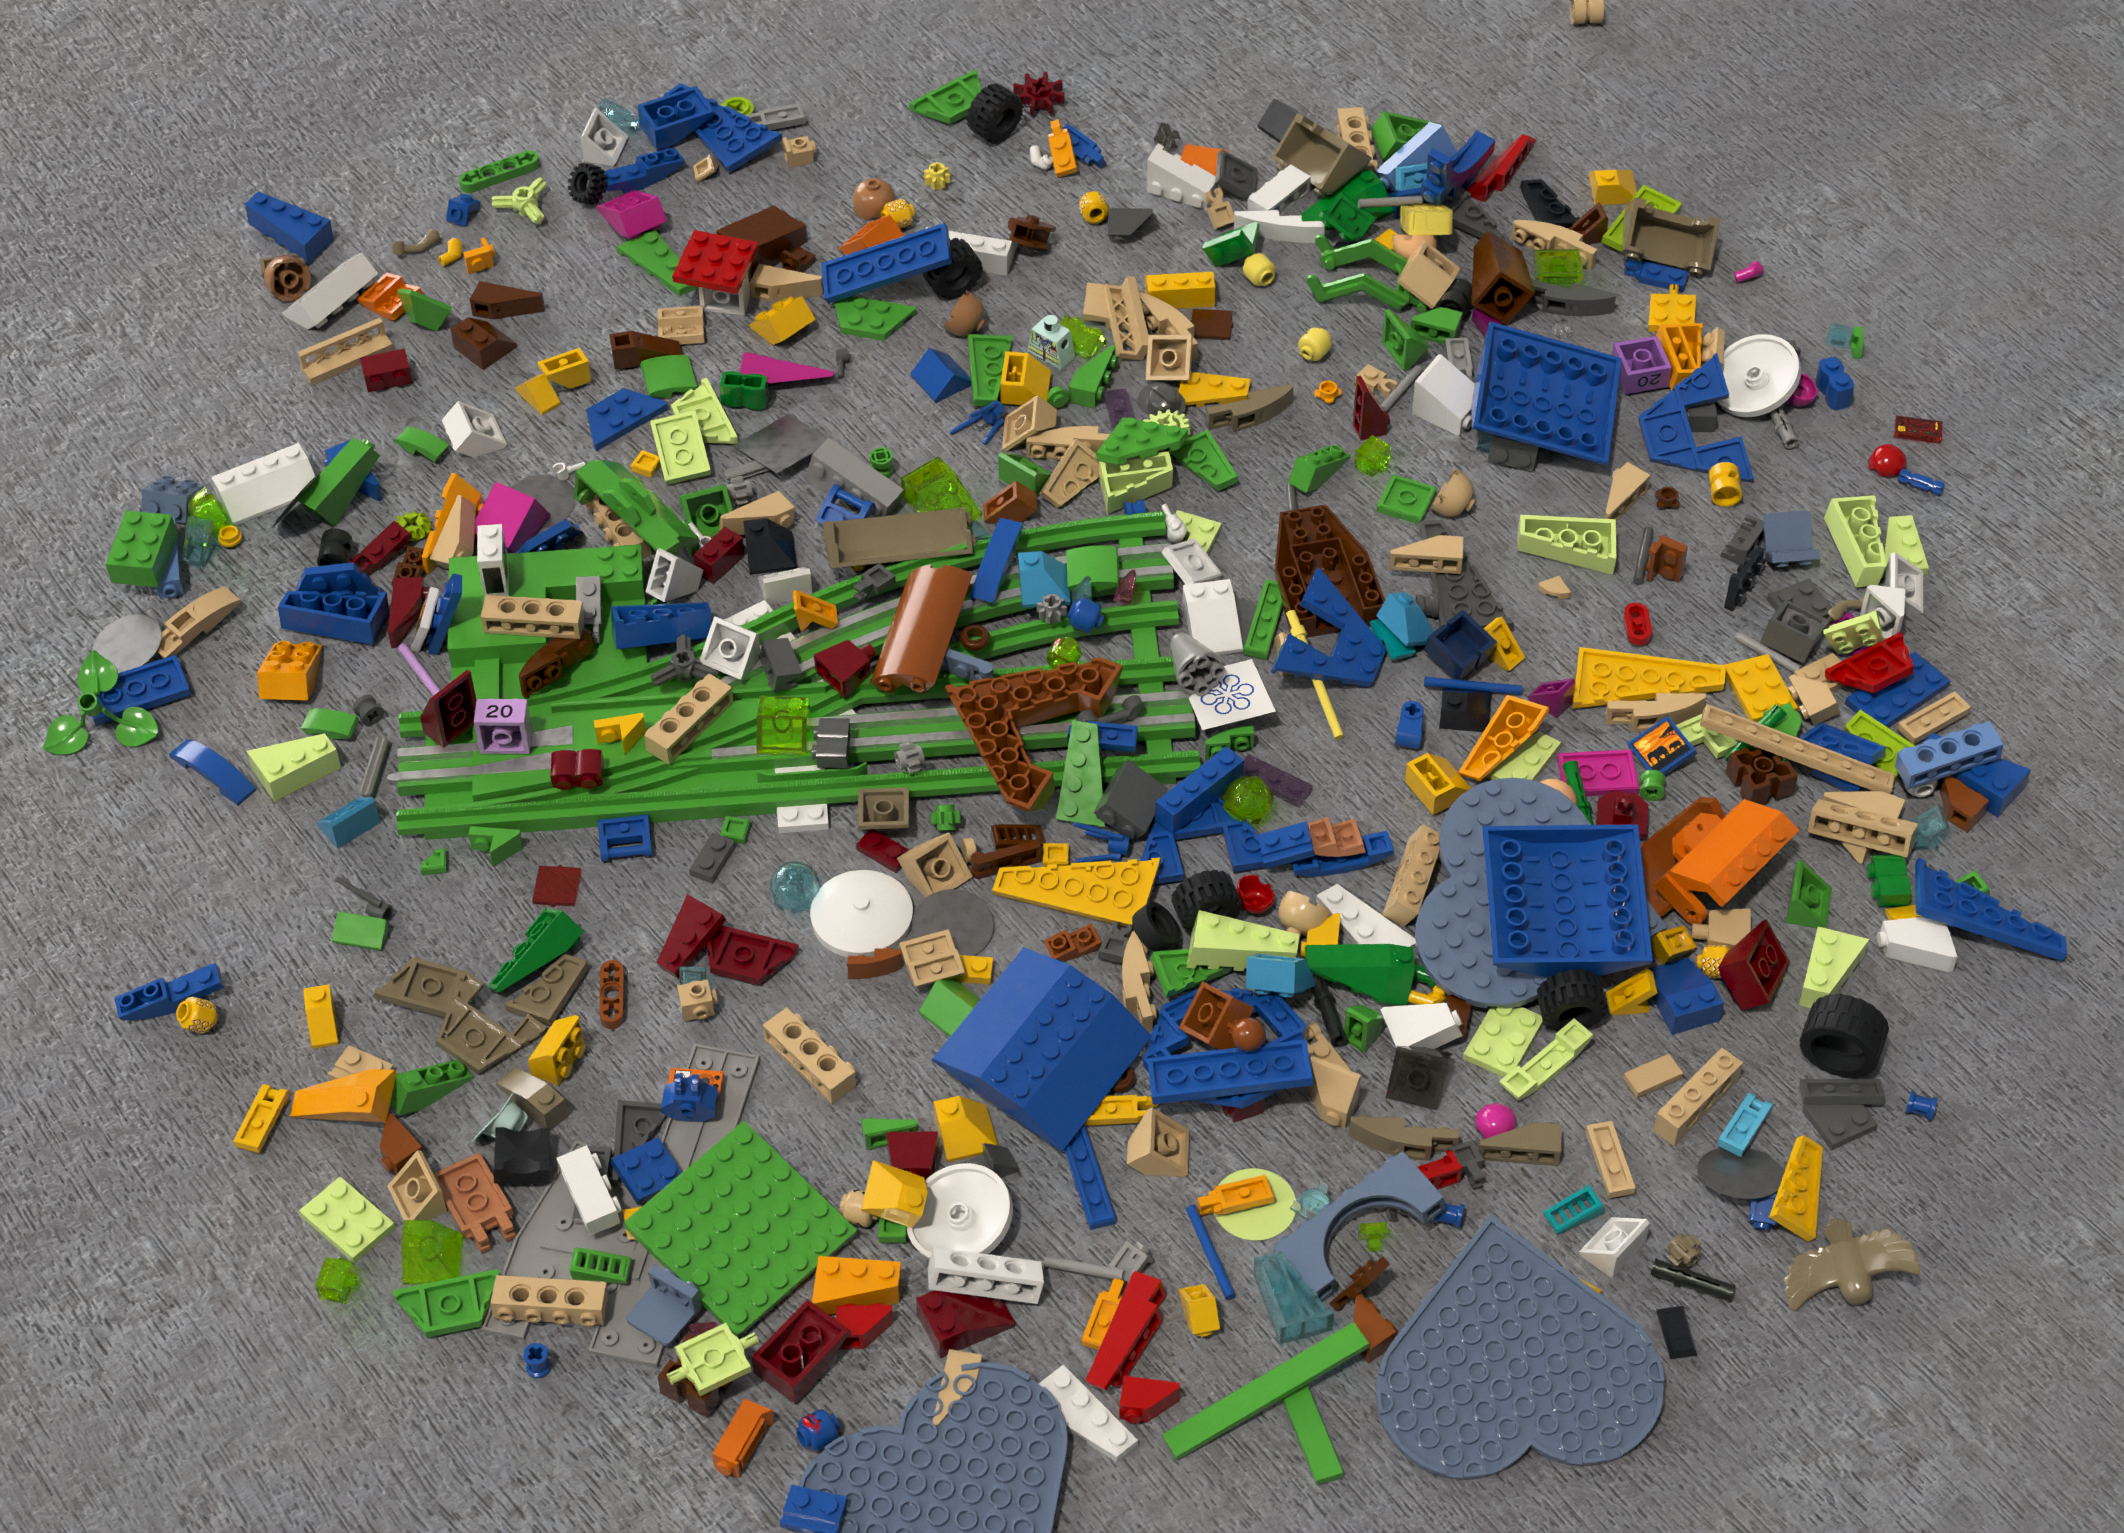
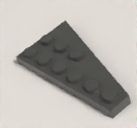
[1419,520,1514,630]

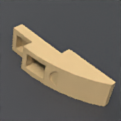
[1511,220,1598,271]
[1139,292,1198,362]
[1026,426,1110,460]
[156,586,241,659]
[1605,693,1706,732]
[1122,931,1157,1031]

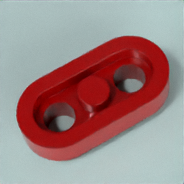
[1623,602,1652,645]

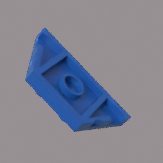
[586,388,668,451]
[516,519,583,553]
[296,562,383,595]

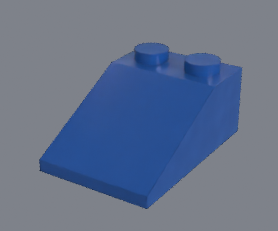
[637,86,715,150]
[1640,957,1724,1035]

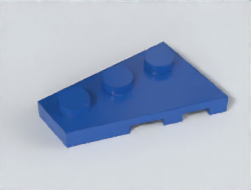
[1799,722,1886,765]

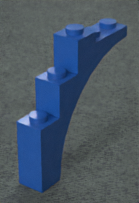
[1421,130,1495,206]

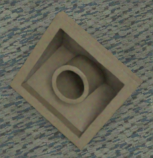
[858,788,910,829]

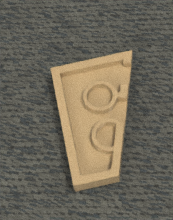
[1039,438,1100,508]

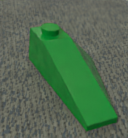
[1300,169,1394,230]
[487,908,584,993]
[1305,944,1415,1006]

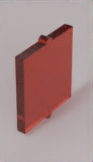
[532,865,581,907]

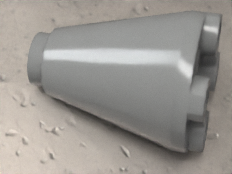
[1170,633,1226,696]

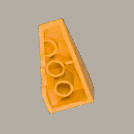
[422,473,483,574]
[1459,695,1550,781]
[290,1069,397,1123]

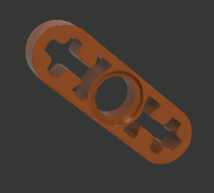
[599,960,625,1029]

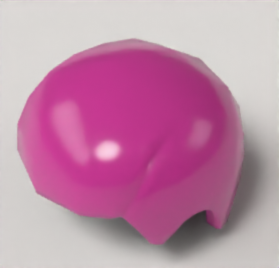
[1787,373,1818,407]
[1475,1103,1517,1139]

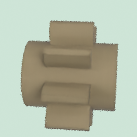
[1667,1234,1702,1268]

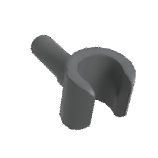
[836,348,850,379]

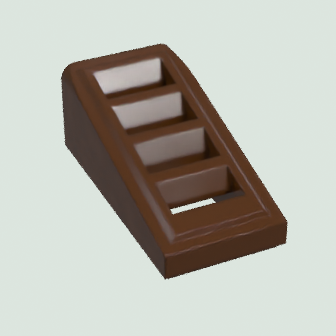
[991,824,1045,851]

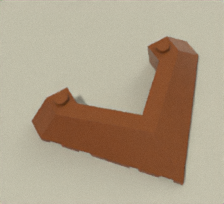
[945,657,1123,812]

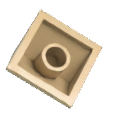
[387,1150,447,1227]

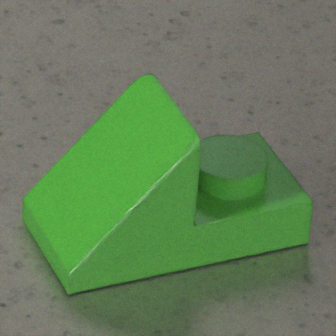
[468,826,523,866]

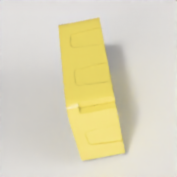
[1400,203,1453,235]

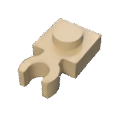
[1204,187,1234,230]
[1354,364,1398,397]

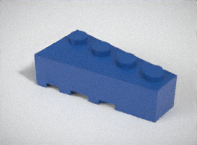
[1922,733,2031,818]

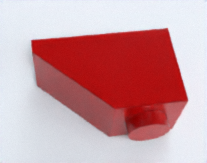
[1119,1376,1180,1423]

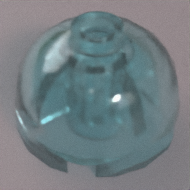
[769,861,821,913]

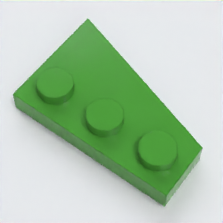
[1166,429,1239,491]
[1151,949,1232,998]

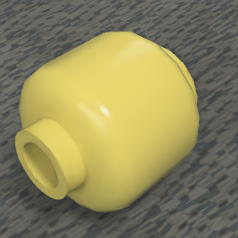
[1242,253,1276,286]
[1298,327,1332,361]

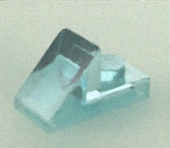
[181,516,217,568]
[1910,805,1950,851]

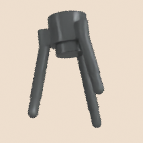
[333,877,393,921]

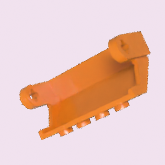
[1653,798,1799,924]

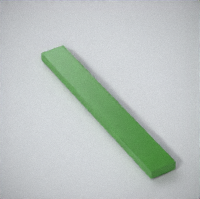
[1162,1322,1369,1461]

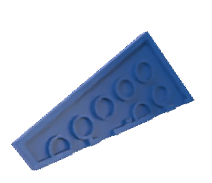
[1915,858,2067,961]

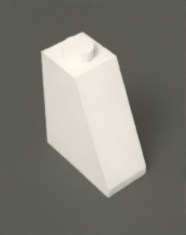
[646,548,703,602]
[1877,917,1958,972]
[1380,1003,1463,1063]

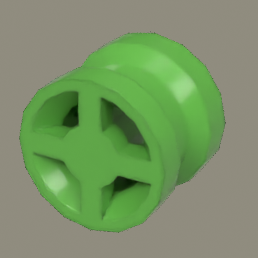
[1640,770,1666,801]

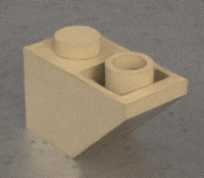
[1788,675,1840,726]

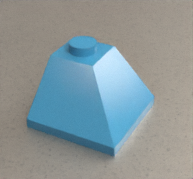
[1018,551,1071,608]
[1376,592,1434,646]

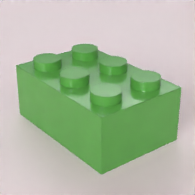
[105,511,177,587]

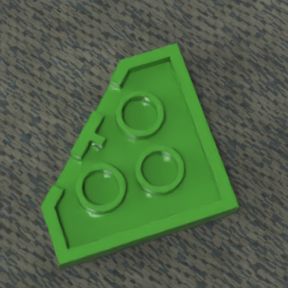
[1096,417,1188,465]

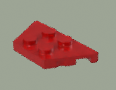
[1825,632,1913,693]

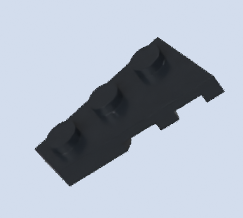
[1520,179,1580,229]
[1724,546,1766,612]

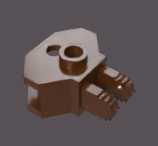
[1008,215,1056,249]

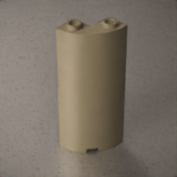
[822,507,976,568]

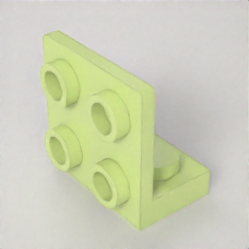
[1823,611,1884,655]

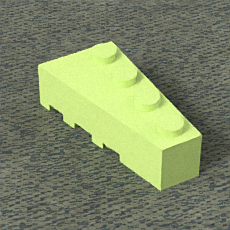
[1824,495,1886,587]
[1517,515,1616,575]
[1186,910,1300,971]

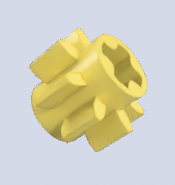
[924,163,951,190]

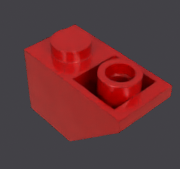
[836,1303,893,1349]

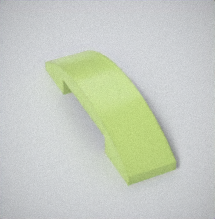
[1499,1018,1593,1100]

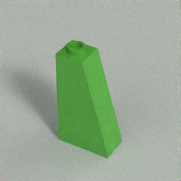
[297,437,380,526]

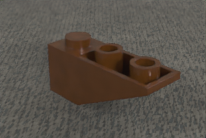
[470,281,545,320]
[609,331,682,369]

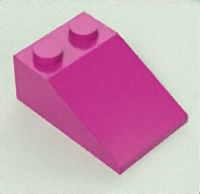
[596,190,667,239]

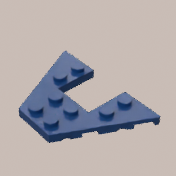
[1638,353,1754,482]
[1270,567,1386,687]
[1140,798,1265,885]

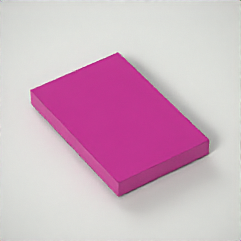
[1557,749,1639,796]

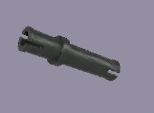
[1311,976,1347,1046]
[1650,1258,1736,1302]

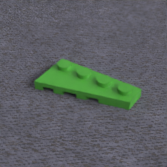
[616,230,698,296]
[967,334,1013,406]
[1056,720,1106,828]

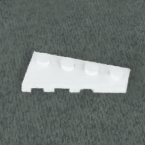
[1316,884,1416,949]
[1039,1365,1138,1462]

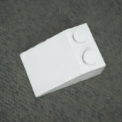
[1182,579,1243,655]

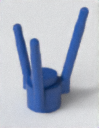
[950,401,1006,445]
[1073,822,1130,863]

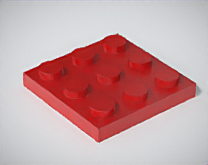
[672,230,759,294]

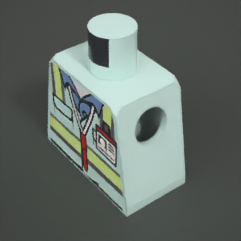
[1027,315,1075,371]

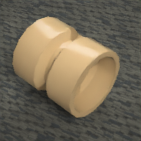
[1571,0,1604,24]

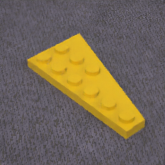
[1572,647,1726,709]
[992,858,1161,929]

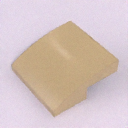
[1083,282,1126,330]
[658,306,704,345]
[899,929,965,988]

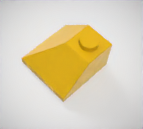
[1588,170,1637,205]
[933,1096,998,1163]
[861,1160,928,1228]

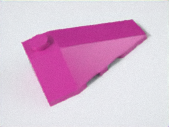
[739,351,834,383]

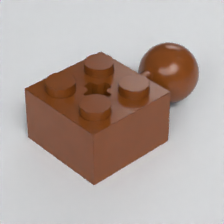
[1179,981,1266,1052]

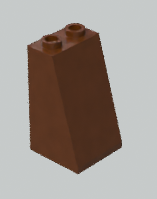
[717,206,807,282]
[1471,231,1535,325]

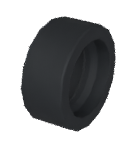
[1132,902,1180,952]

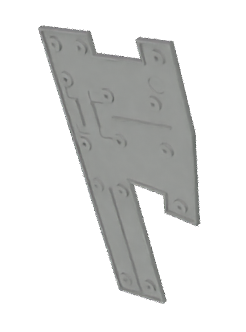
[481,1043,760,1368]

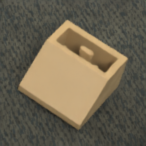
[1397,241,1460,309]

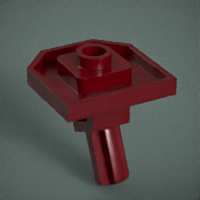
[1596,791,1649,839]

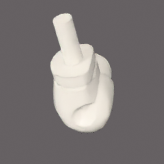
[1161,504,1187,543]

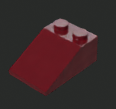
[420,669,477,748]
[1718,920,1790,1010]
[916,1290,1016,1359]
[751,1299,850,1404]

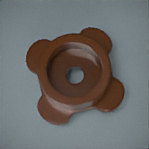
[1655,487,1680,508]

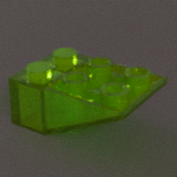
[901,456,982,522]

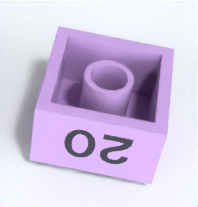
[474,698,533,754]

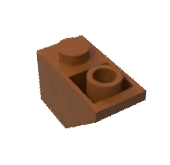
[1940,776,1989,833]
[1353,1293,1396,1363]

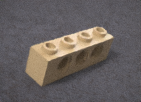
[1336,107,1377,173]
[585,494,652,558]
[481,595,585,639]
[644,674,734,764]
[1808,799,1918,857]
[1382,824,1440,927]
[762,1007,856,1104]
[1653,1048,1743,1146]
[490,1275,609,1326]

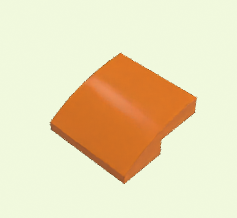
[1181,144,1228,176]
[357,273,424,321]

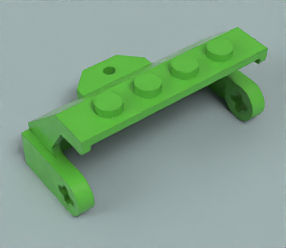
[574,459,700,556]

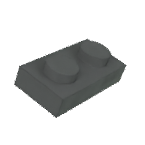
[689,833,736,884]

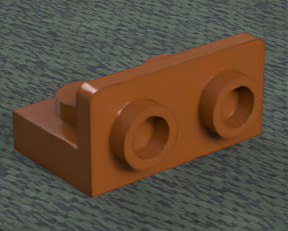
[1646,535,1688,583]

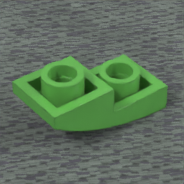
[394,426,449,463]
[301,708,359,739]
[1205,726,1254,760]

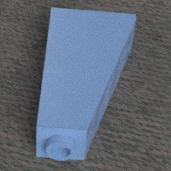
[1375,122,1457,192]
[154,517,184,599]

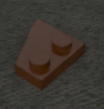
[1329,1256,1390,1311]

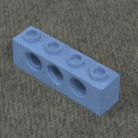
[1895,721,2004,789]

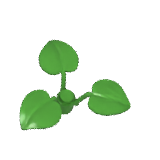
[43,650,158,755]

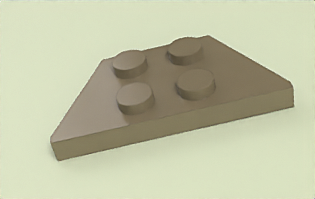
[374,957,464,1018]

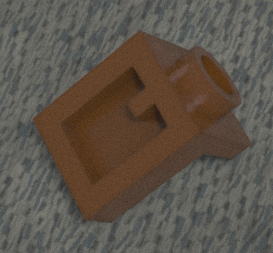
[781,246,816,273]

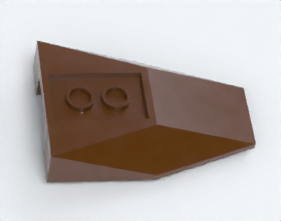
[1275,504,1385,638]

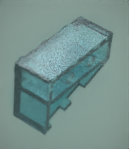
[1253,1251,1334,1344]

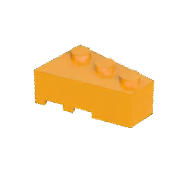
[1656,323,1703,391]
[812,1256,902,1315]

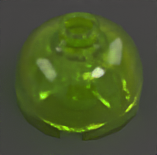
[187,487,232,535]
[1222,776,1274,824]

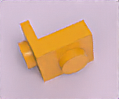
[463,237,496,274]

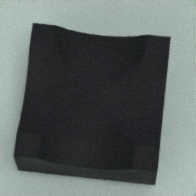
[494,1127,550,1184]

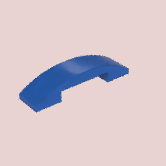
[169,739,256,806]
[1291,831,1394,876]

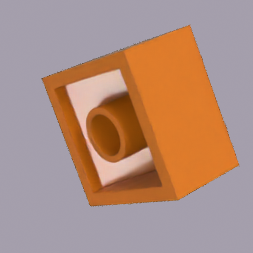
[839,214,904,255]

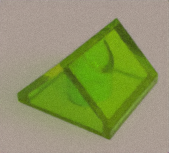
[1534,249,1584,284]

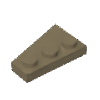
[504,954,589,1026]

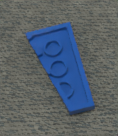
[425,574,462,655]

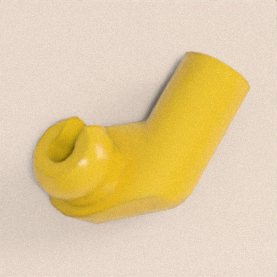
[438,238,462,267]

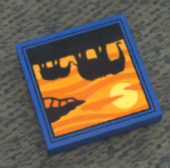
[1627,716,1697,775]

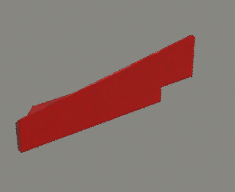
[1463,134,1536,203]
[1086,1271,1166,1390]

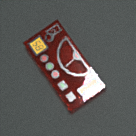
[1894,415,1943,443]

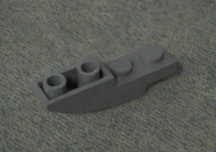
[1529,279,1617,316]

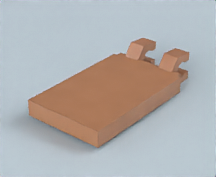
[433,1152,516,1254]

